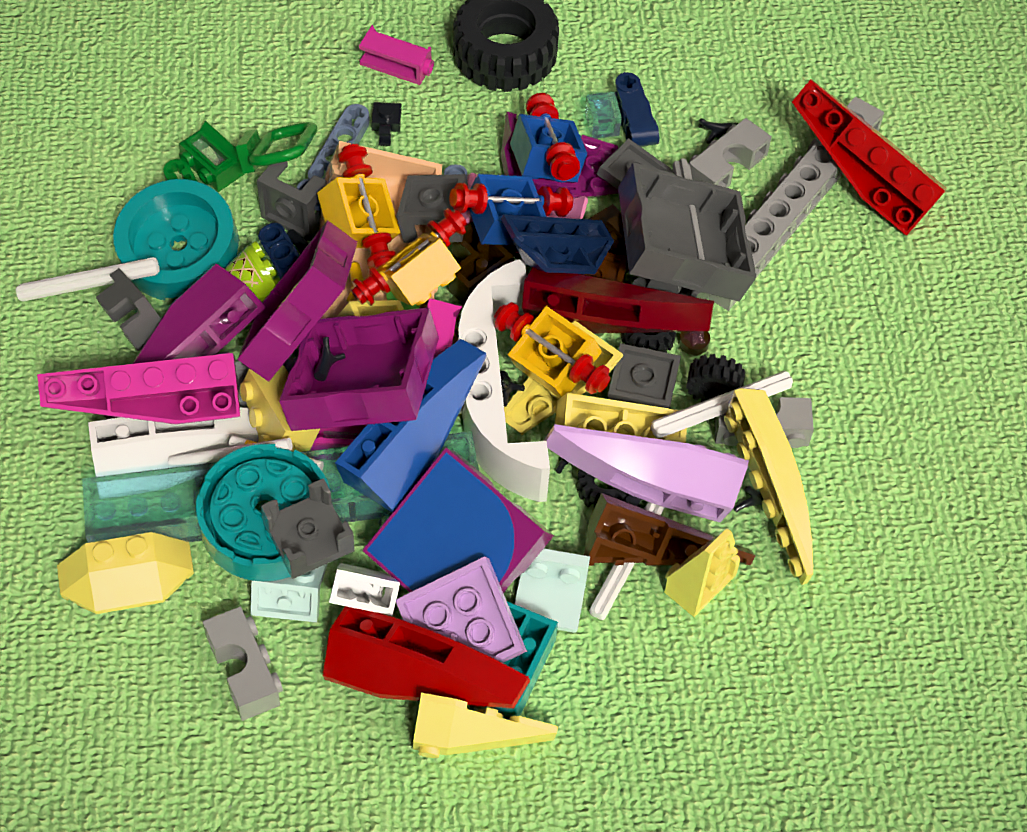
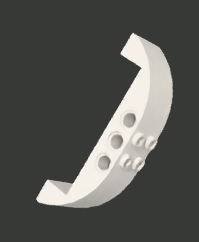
[458,259,550,502]

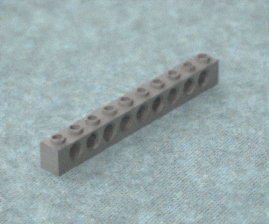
[708,97,884,311]

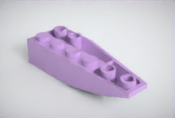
[544,424,749,522]

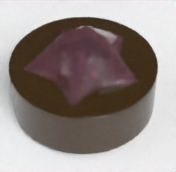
[679,331,710,356]

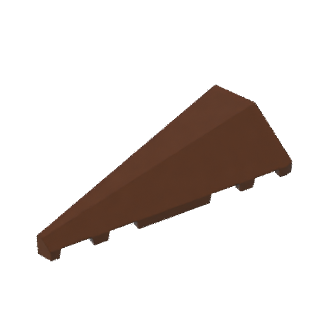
[584,493,756,566]

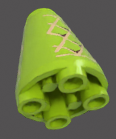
[224,241,280,302]

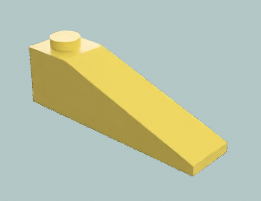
[555,393,687,443]
[664,528,740,617]
[413,693,558,758]

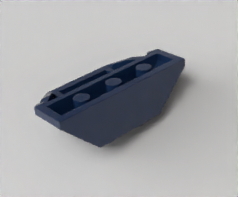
[501,214,614,274]

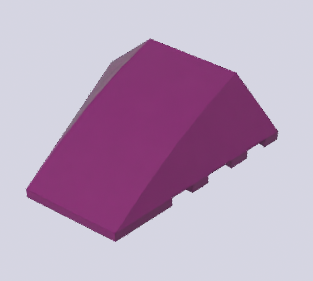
[501,112,619,199]

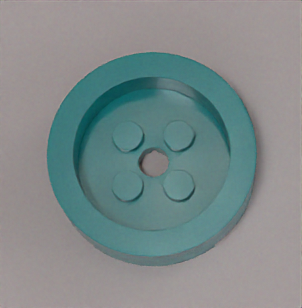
[113,179,240,300]
[196,444,332,582]

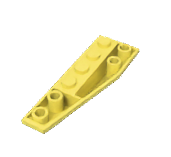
[724,388,813,585]

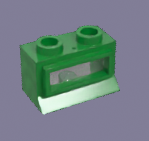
[179,120,245,192]

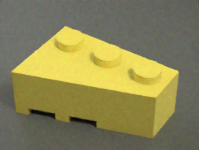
[240,366,320,456]

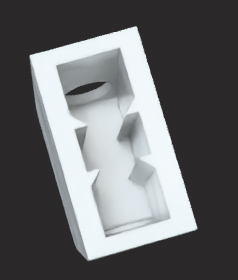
[329,563,400,616]

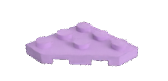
[396,557,527,663]

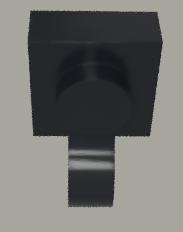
[372,102,402,146]

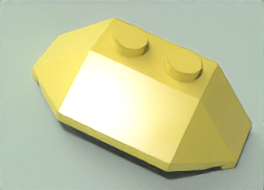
[57,532,194,614]

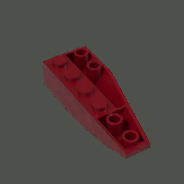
[522,267,714,334]

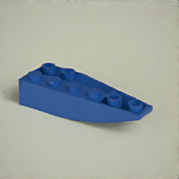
[335,339,487,512]

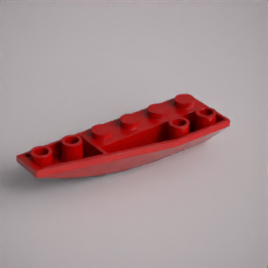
[792,79,947,236]
[323,606,530,708]

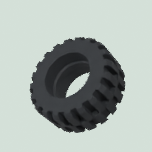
[453,0,559,92]

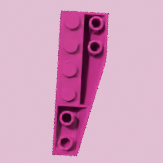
[37,353,240,424]

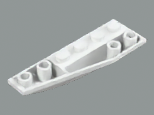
[88,407,259,496]

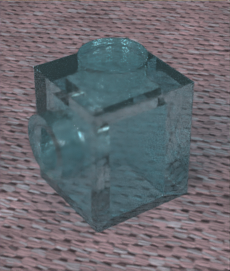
[585,92,622,139]

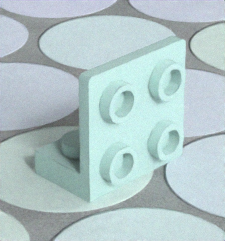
[515,549,590,633]
[251,563,328,623]

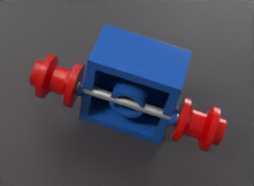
[510,93,587,182]
[449,174,574,245]

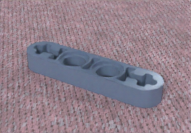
[308,104,369,179]

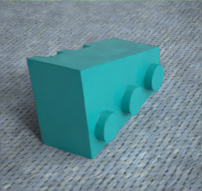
[485,601,558,720]

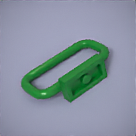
[235,122,318,174]

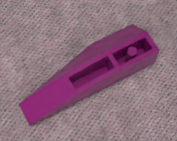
[103,263,266,419]

